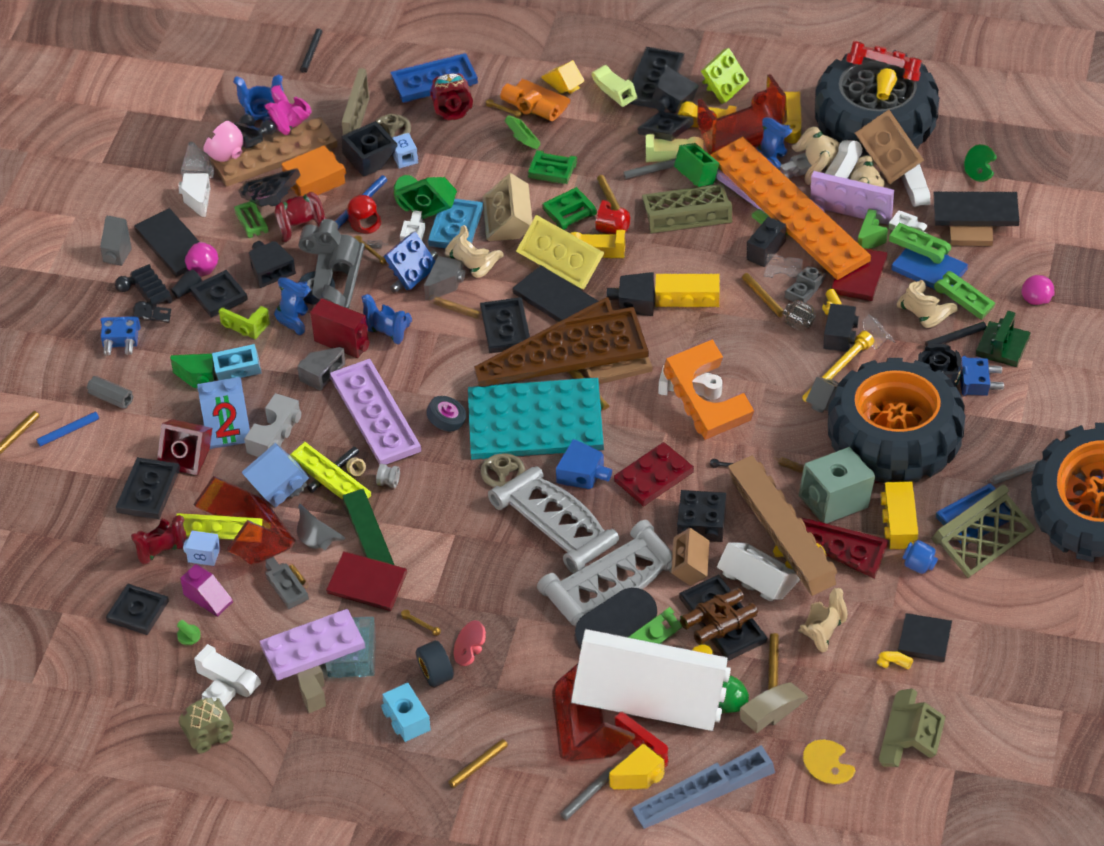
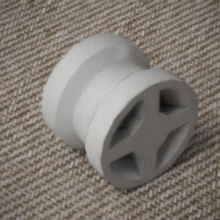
[376,464,400,488]

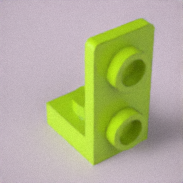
[219,306,270,340]

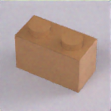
[671,528,709,586]

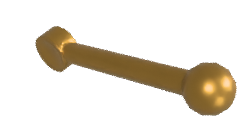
[486,99,522,118]
[354,235,387,265]
[401,609,441,636]

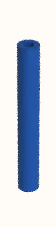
[36,411,99,447]

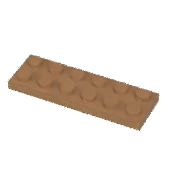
[210,117,338,187]

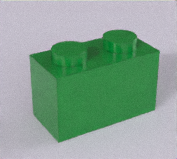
[674,143,719,187]

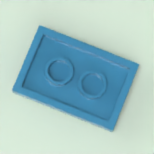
[428,199,483,248]

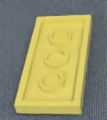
[516,215,604,290]

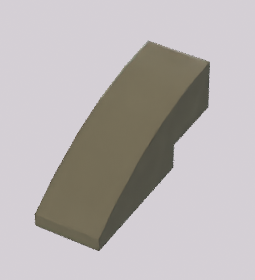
[297,665,326,713]
[740,682,808,733]

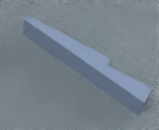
[632,745,775,829]

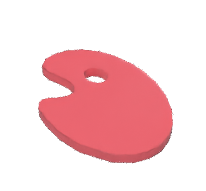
[454,620,486,667]

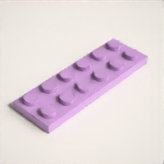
[330,359,421,465]

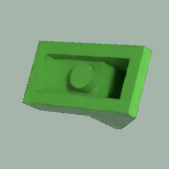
[858,209,888,249]

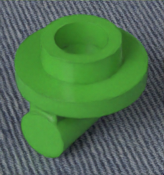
[177,620,201,645]

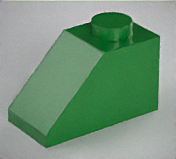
[170,353,216,388]

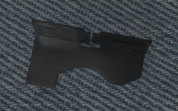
[133,304,171,323]

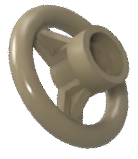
[376,114,411,138]
[481,453,525,487]

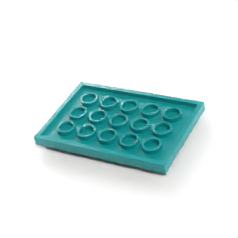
[468,377,604,460]

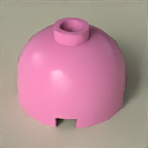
[203,121,243,162]

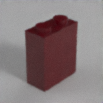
[310,298,370,359]

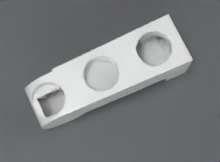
[825,140,862,179]
[901,164,930,207]
[658,365,722,400]
[194,644,261,697]

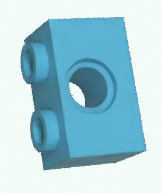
[212,344,262,380]
[381,683,431,742]

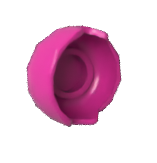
[185,242,219,276]
[1021,275,1055,305]

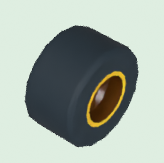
[416,640,454,687]

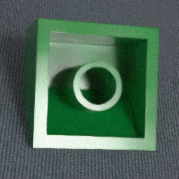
[395,177,457,219]

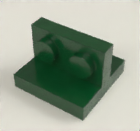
[975,310,1031,367]

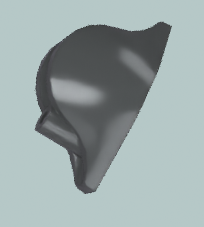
[297,504,345,550]

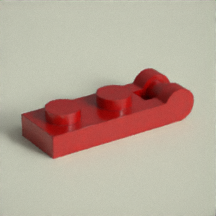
[615,711,669,768]

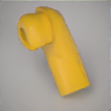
[822,289,842,315]
[877,651,913,670]

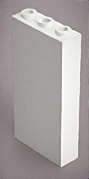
[571,629,731,731]

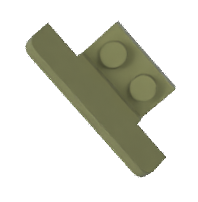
[879,688,946,767]

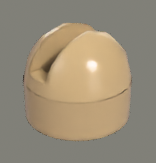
[346,458,366,476]

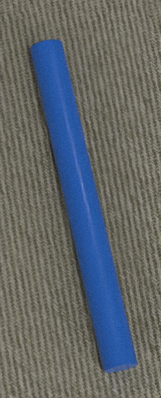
[335,175,387,229]

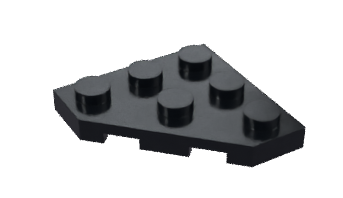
[238,168,301,207]

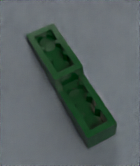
[342,488,395,565]

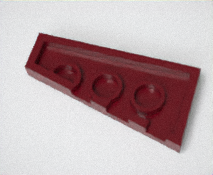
[800,517,888,579]

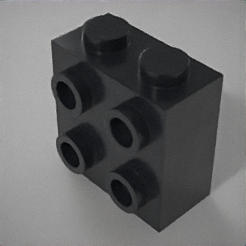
[677,490,726,542]

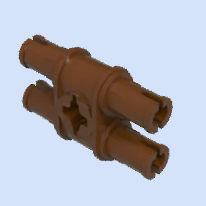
[680,588,758,645]

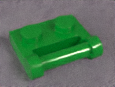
[528,150,577,184]
[542,187,597,230]

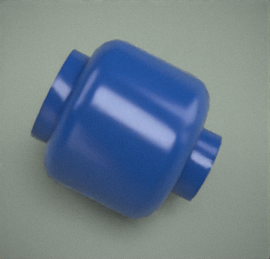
[902,540,938,574]

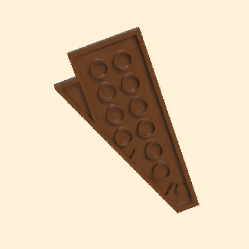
[474,297,649,387]

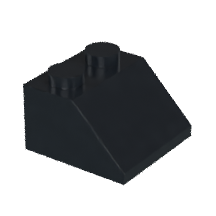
[341,121,398,177]

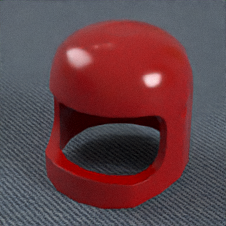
[347,195,381,234]
[595,200,631,234]

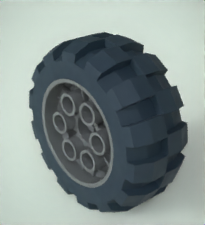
[815,50,940,158]

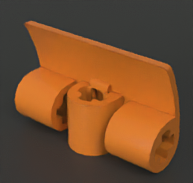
[500,79,571,121]

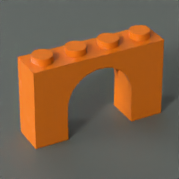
[663,339,754,440]

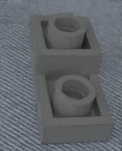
[784,266,826,306]

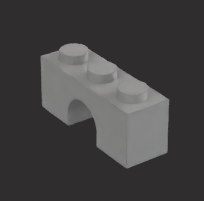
[244,393,302,457]

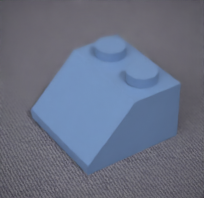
[242,443,309,508]

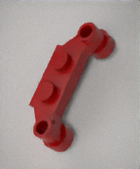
[846,41,922,81]

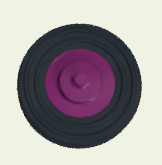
[426,396,466,431]

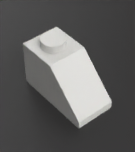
[179,173,211,217]

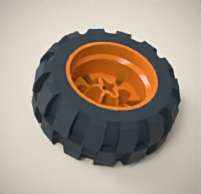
[828,358,966,483]
[1031,422,1104,562]

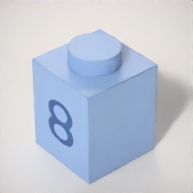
[392,133,418,169]
[183,531,220,566]

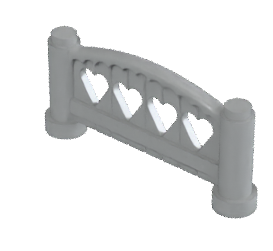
[488,466,619,574]
[537,520,673,626]

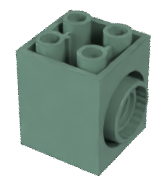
[798,447,875,524]

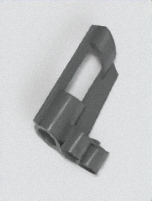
[298,219,365,309]

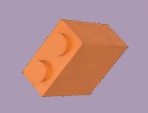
[281,145,346,196]

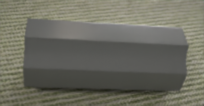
[87,376,134,408]

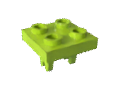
[701,48,749,104]

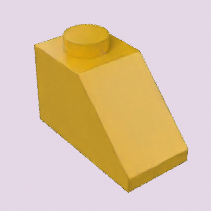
[541,61,584,94]
[609,744,664,790]

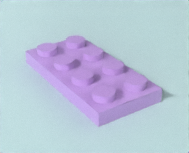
[810,171,894,225]
[260,609,365,680]

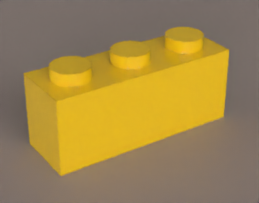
[655,274,720,307]
[880,482,918,550]

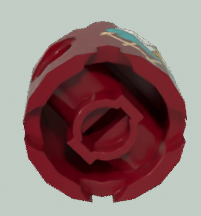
[430,73,473,120]

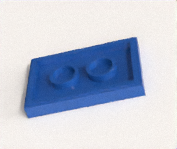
[891,248,968,295]
[936,483,1010,545]

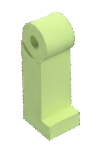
[591,65,637,107]
[646,135,704,162]

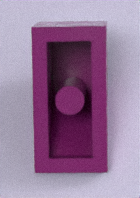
[180,564,233,617]

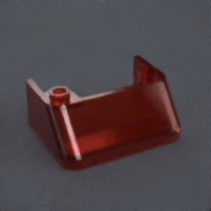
[697,74,786,155]
[193,476,296,564]
[552,662,636,762]

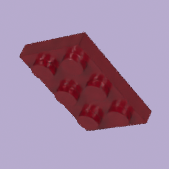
[614,442,694,507]

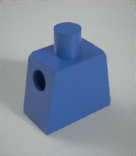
[556,439,612,489]

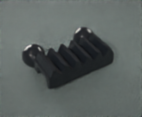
[233,114,276,149]
[115,264,172,312]

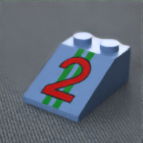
[197,377,250,449]

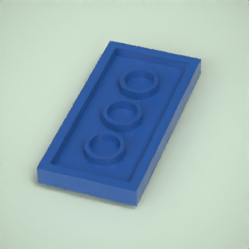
[391,53,478,103]

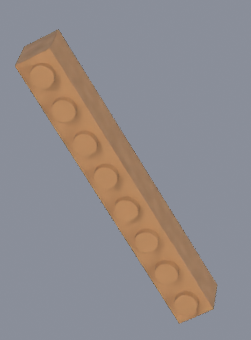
[728,455,837,596]

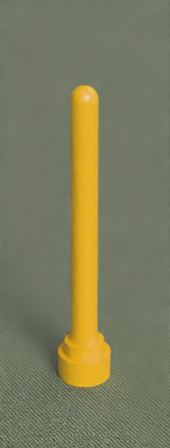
[802,331,874,402]

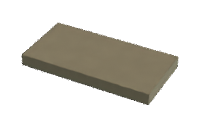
[342,68,370,135]

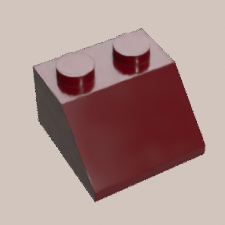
[157,419,213,475]

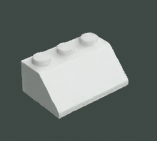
[717,543,800,601]

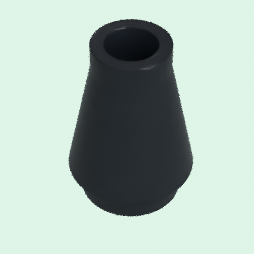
[171,269,202,299]

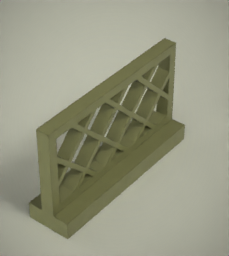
[642,184,732,233]
[931,484,1036,578]

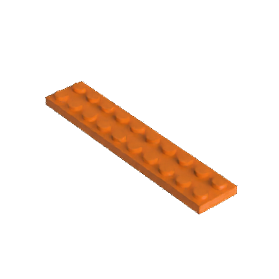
[711,137,871,280]

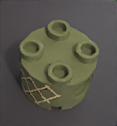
[178,697,234,754]

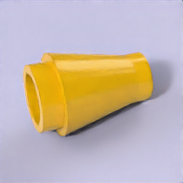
[877,69,897,100]

